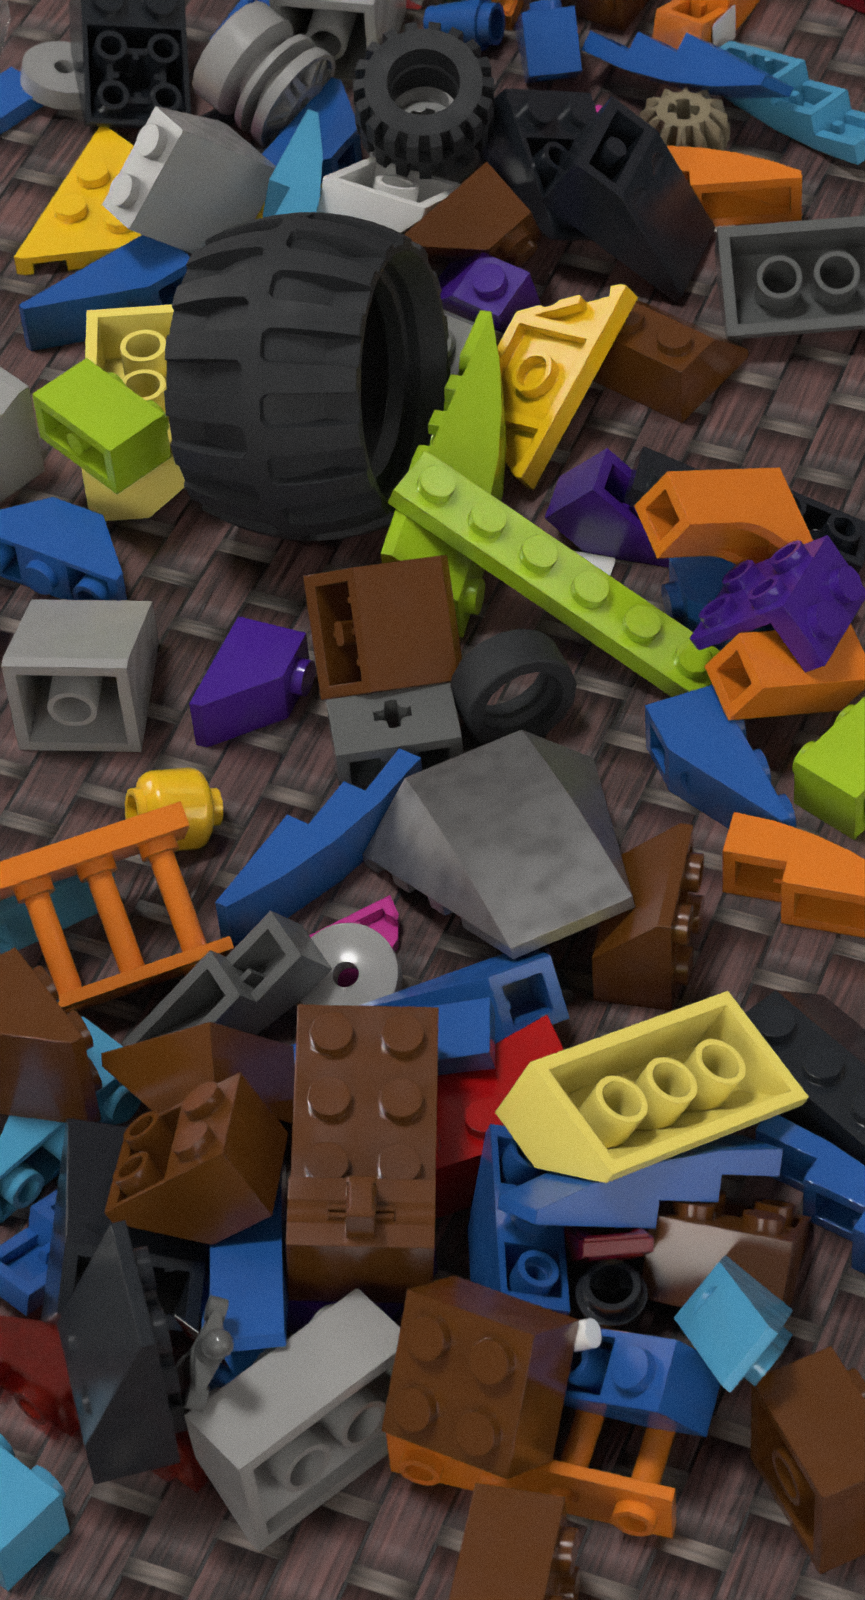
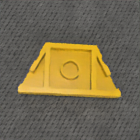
[14,127,142,275]
[497,284,638,490]

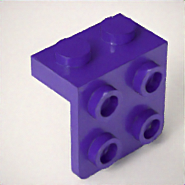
[690,535,865,673]

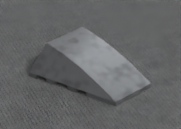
[362,730,635,959]

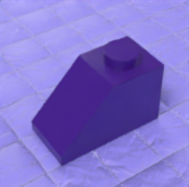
[438,252,542,337]
[545,448,669,567]
[189,616,316,748]

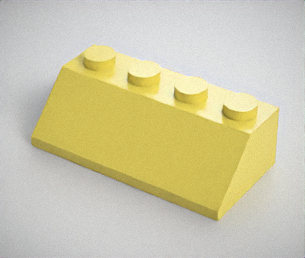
[82,304,185,521]
[495,991,809,1183]

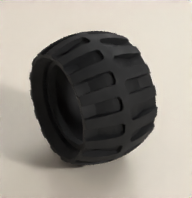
[164,212,450,541]

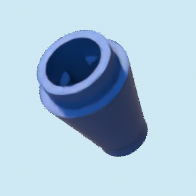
[423,0,505,50]

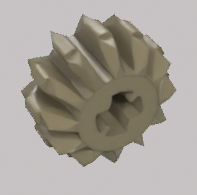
[640,86,730,151]

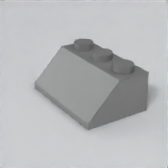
[184,1288,400,1552]

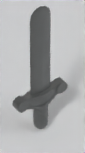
[175,1295,234,1412]

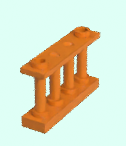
[0,801,234,1014]
[386,1327,696,1539]

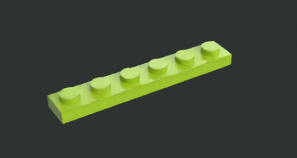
[388,450,720,697]

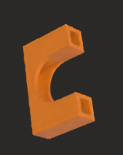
[634,467,865,721]

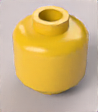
[125,767,223,852]

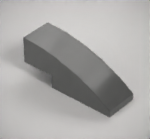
[122,910,332,1046]

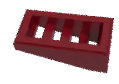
[564,1226,654,1270]

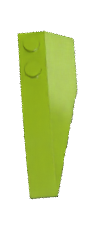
[381,310,506,637]

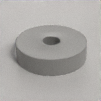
[20,41,82,110]
[300,923,403,1006]

